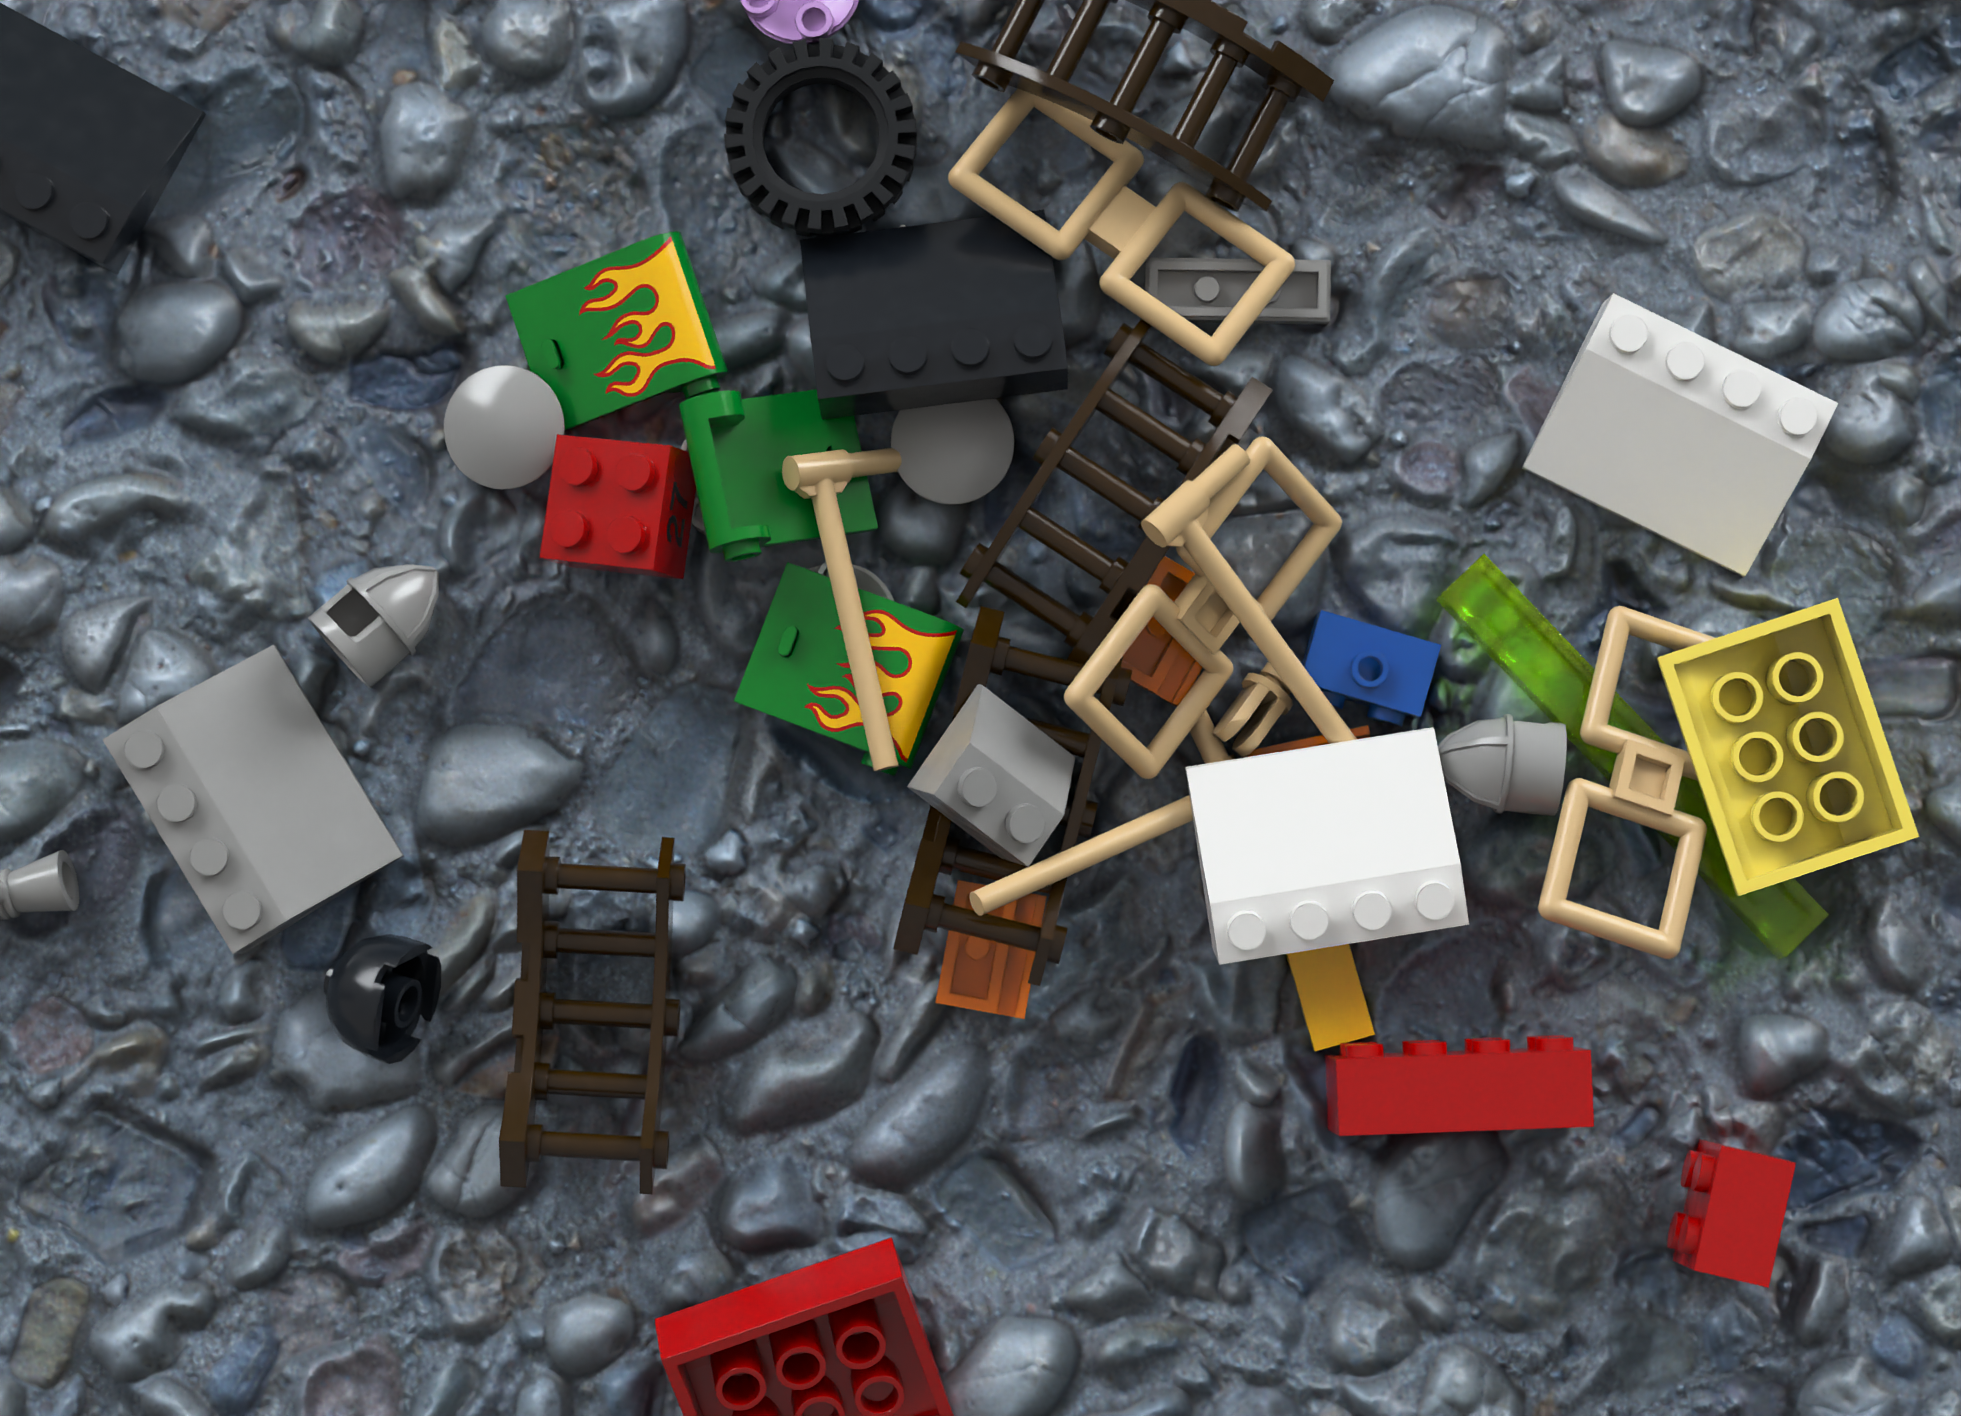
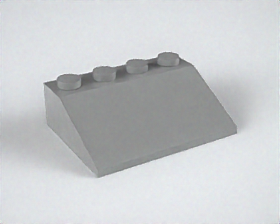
[102,645,404,954]

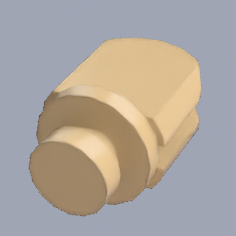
[1213,662,1293,757]

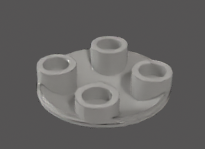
[444,365,565,489]
[891,398,1014,505]

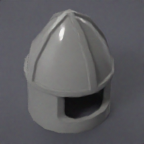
[308,564,439,689]
[1438,714,1567,816]

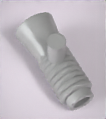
[0,850,80,921]

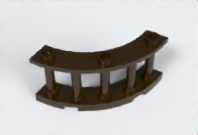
[955,0,1334,212]
[956,319,1273,664]
[893,606,1132,986]
[499,830,686,1195]

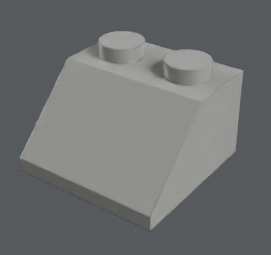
[907,684,1075,867]

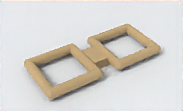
[948,88,1295,366]
[1064,437,1342,779]
[1538,606,1715,959]

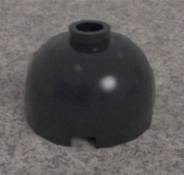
[323,934,441,1064]

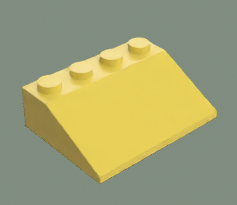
[1657,598,1919,896]

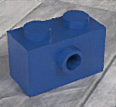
[1302,610,1441,727]

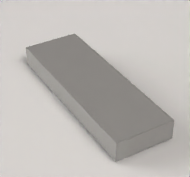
[1144,257,1331,325]

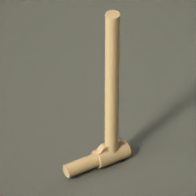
[1141,444,1357,744]
[782,448,902,772]
[969,710,1235,916]

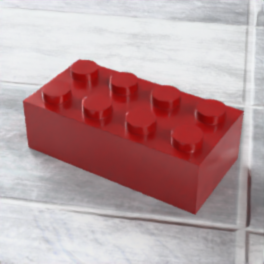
[1325,1035,1594,1136]

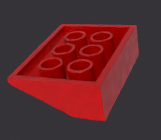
[654,1237,954,1416]

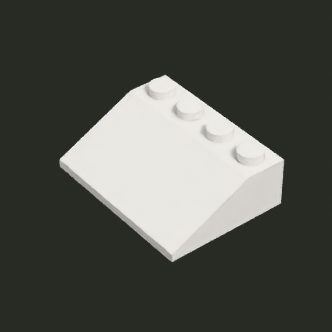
[1522,293,1838,577]
[1185,727,1469,965]

